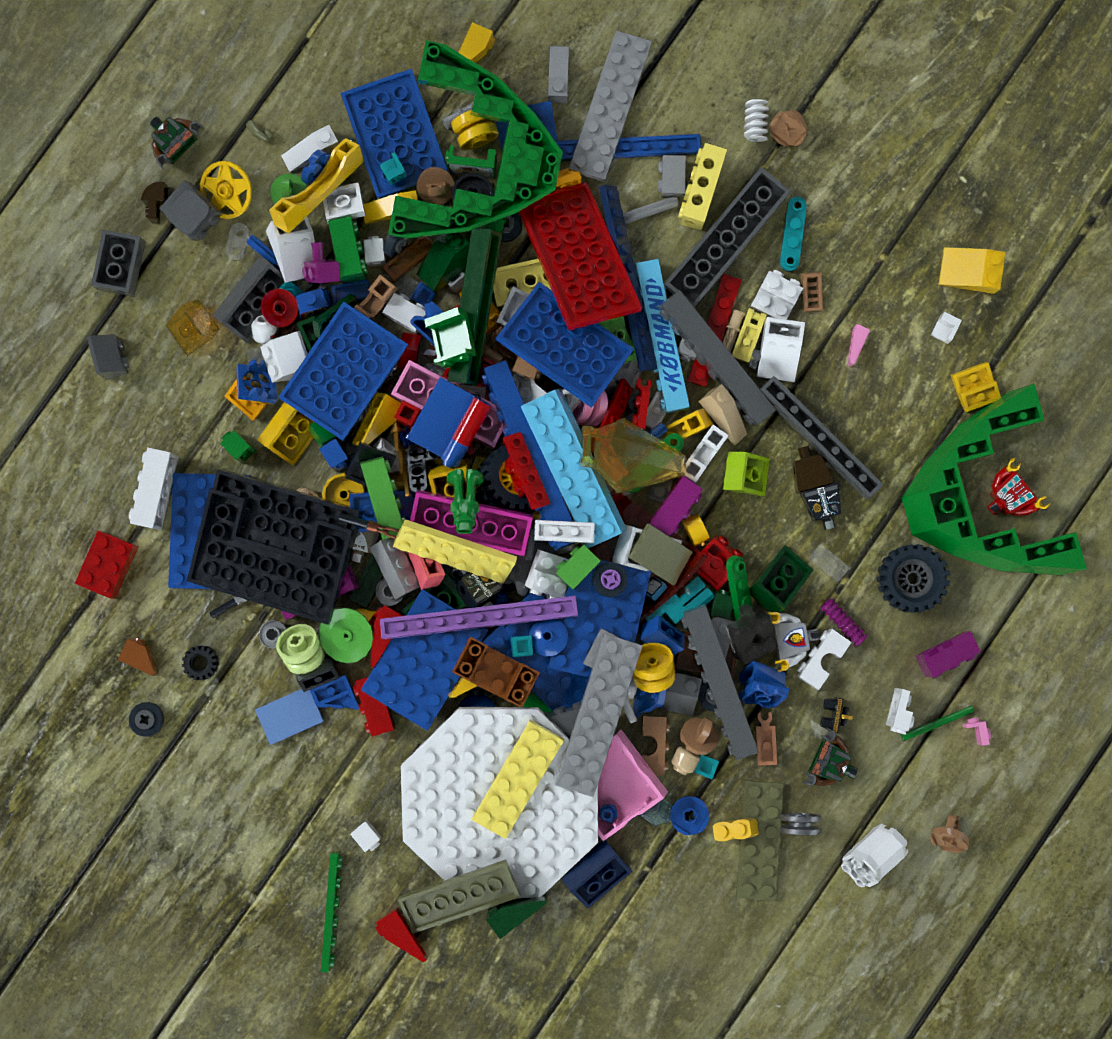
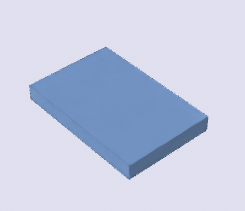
[255,689,324,745]

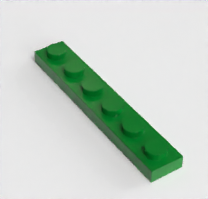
[321,851,343,973]

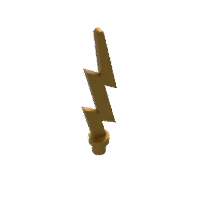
[391,422,411,497]

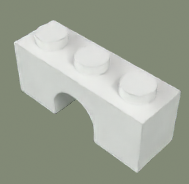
[678,425,729,483]
[797,629,852,690]

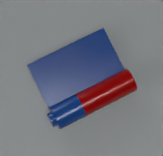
[407,377,492,469]

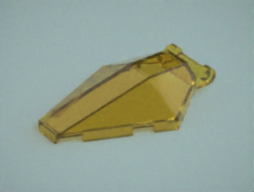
[580,418,686,494]

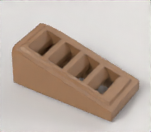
[800,272,823,312]

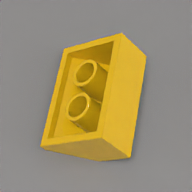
[257,402,314,466]

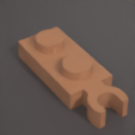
[755,712,777,766]

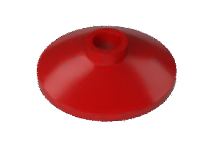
[261,289,298,327]

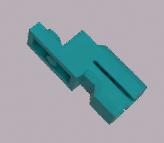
[645,577,715,624]

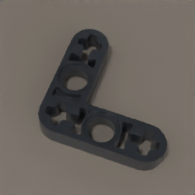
[407,447,443,497]

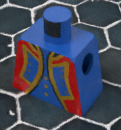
[296,288,334,321]

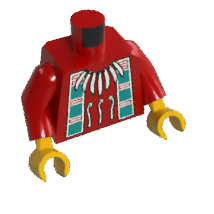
[987,458,1050,516]

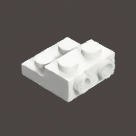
[323,182,365,224]
[750,270,803,320]
[525,549,569,599]
[886,688,914,735]

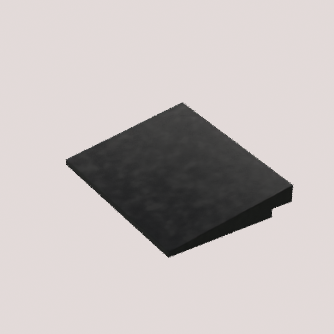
[187,469,365,625]

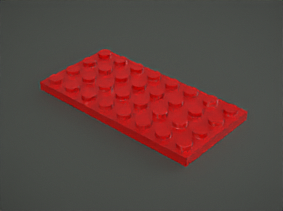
[519,182,642,330]

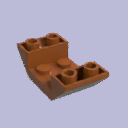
[452,637,540,708]

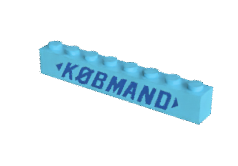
[635,259,689,414]

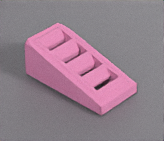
[847,324,870,367]

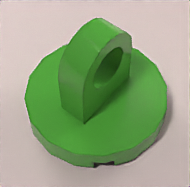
[270,173,307,204]

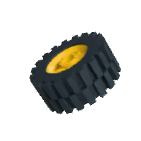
[476,445,531,513]

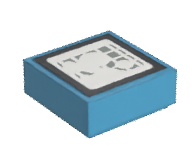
[646,576,667,601]

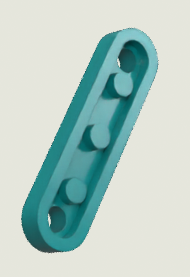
[780,196,807,272]

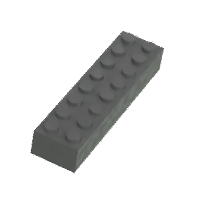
[664,167,791,308]

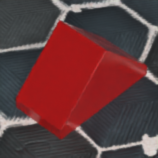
[397,332,422,371]

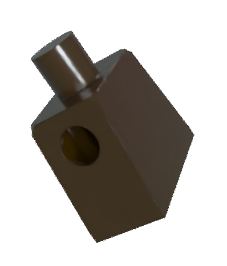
[792,446,833,493]

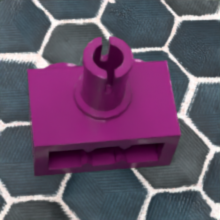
[302,242,340,283]

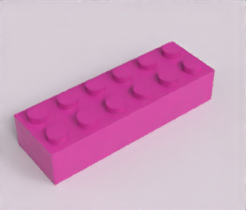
[410,490,533,556]

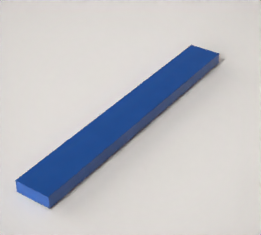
[555,134,701,161]

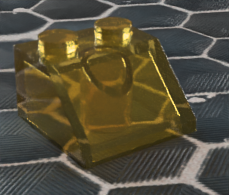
[165,299,220,356]

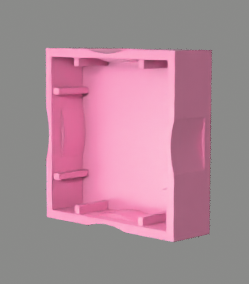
[598,729,668,841]

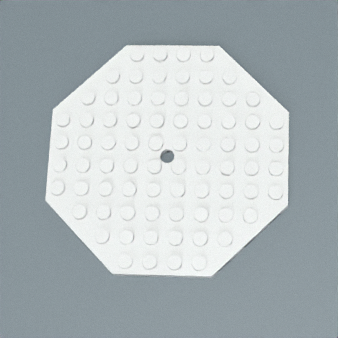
[401,707,598,898]

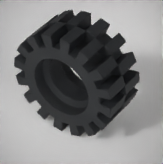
[182,645,219,680]

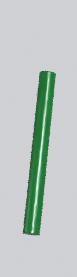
[900,705,975,742]

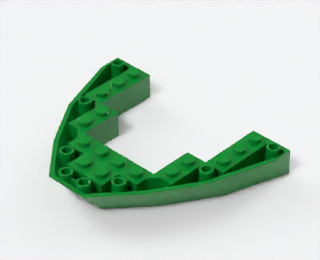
[388,40,563,238]
[902,383,1087,575]

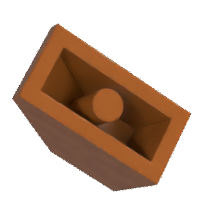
[118,637,158,676]

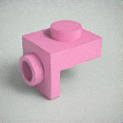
[962,718,991,746]

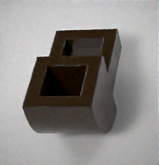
[141,182,169,224]

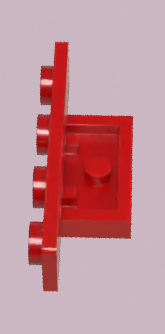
[595,378,633,449]
[503,432,550,510]

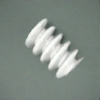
[744,99,769,142]

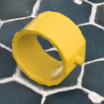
[682,514,709,547]

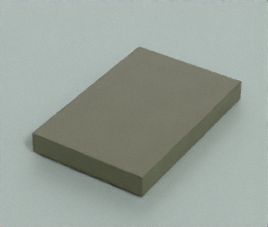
[628,524,692,585]

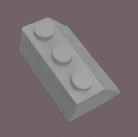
[370,537,421,600]

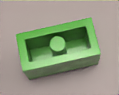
[556,545,600,590]

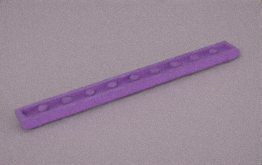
[380,596,578,640]

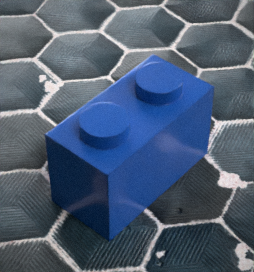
[319,439,351,472]
[641,615,685,656]

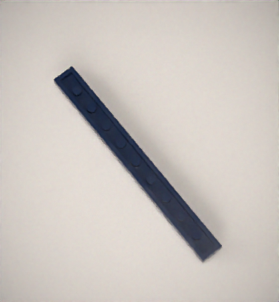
[599,185,657,371]

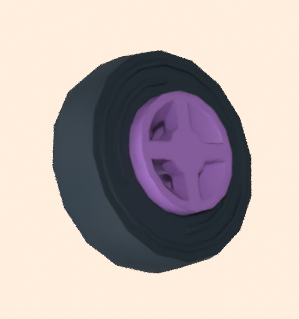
[592,562,628,597]

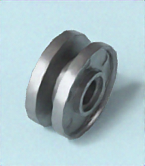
[780,813,821,835]

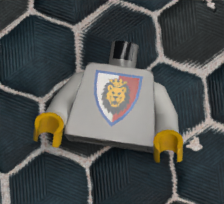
[768,612,819,672]

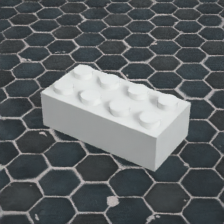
[129,447,179,531]

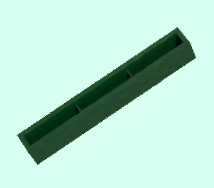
[448,229,502,387]

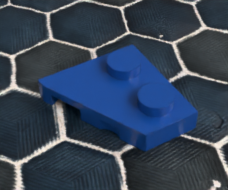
[310,673,359,710]
[633,687,667,717]

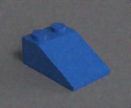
[496,101,557,150]

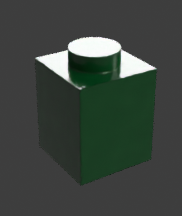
[709,590,733,620]

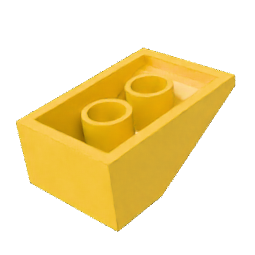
[938,247,1006,294]

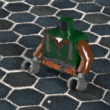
[150,117,204,169]
[802,727,858,786]

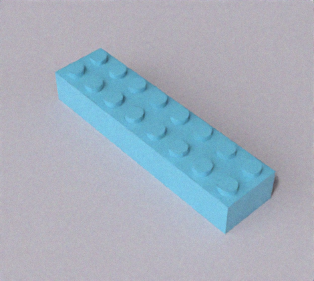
[521,388,627,548]

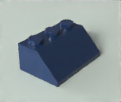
[561,840,632,909]

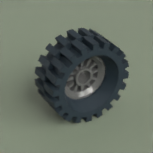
[877,544,950,612]

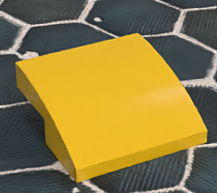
[951,362,1001,412]

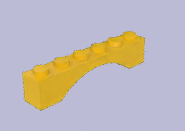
[269,138,364,233]

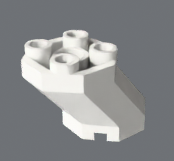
[841,824,908,887]

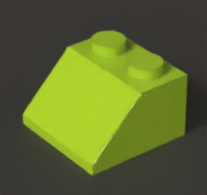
[723,452,770,496]

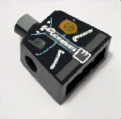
[800,483,841,530]
[456,569,504,609]

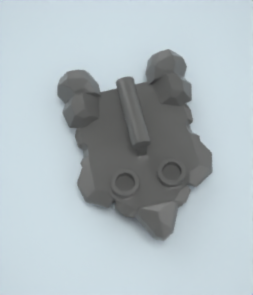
[505,528,555,596]

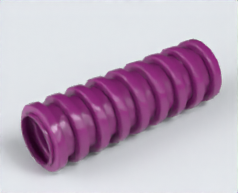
[820,598,868,646]

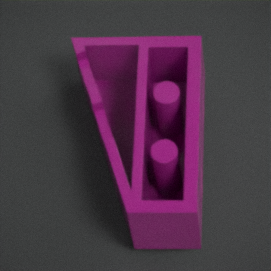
[649,475,703,536]
[915,631,981,679]

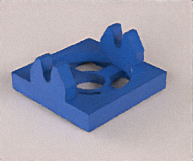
[236,359,277,403]

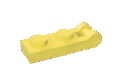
[732,308,767,364]

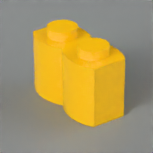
[713,818,759,841]

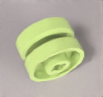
[276,624,326,674]

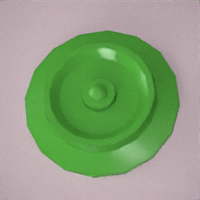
[319,608,373,663]

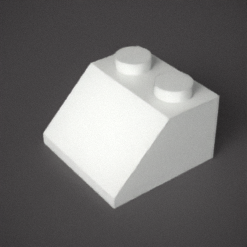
[260,331,307,383]

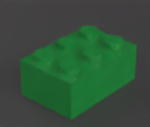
[328,216,369,284]

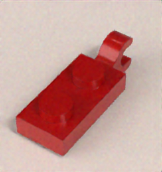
[632,378,651,433]

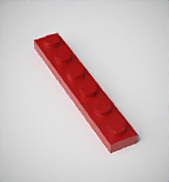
[687,274,742,388]

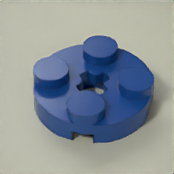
[301,149,331,186]
[670,796,709,835]

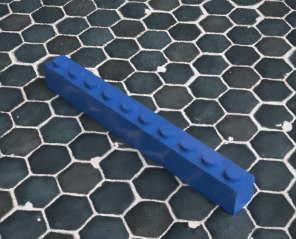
[481,360,577,551]

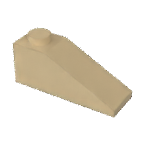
[698,384,747,446]

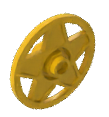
[200,161,252,219]

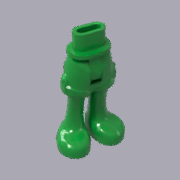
[447,469,484,534]

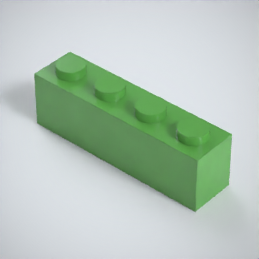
[360,456,405,539]

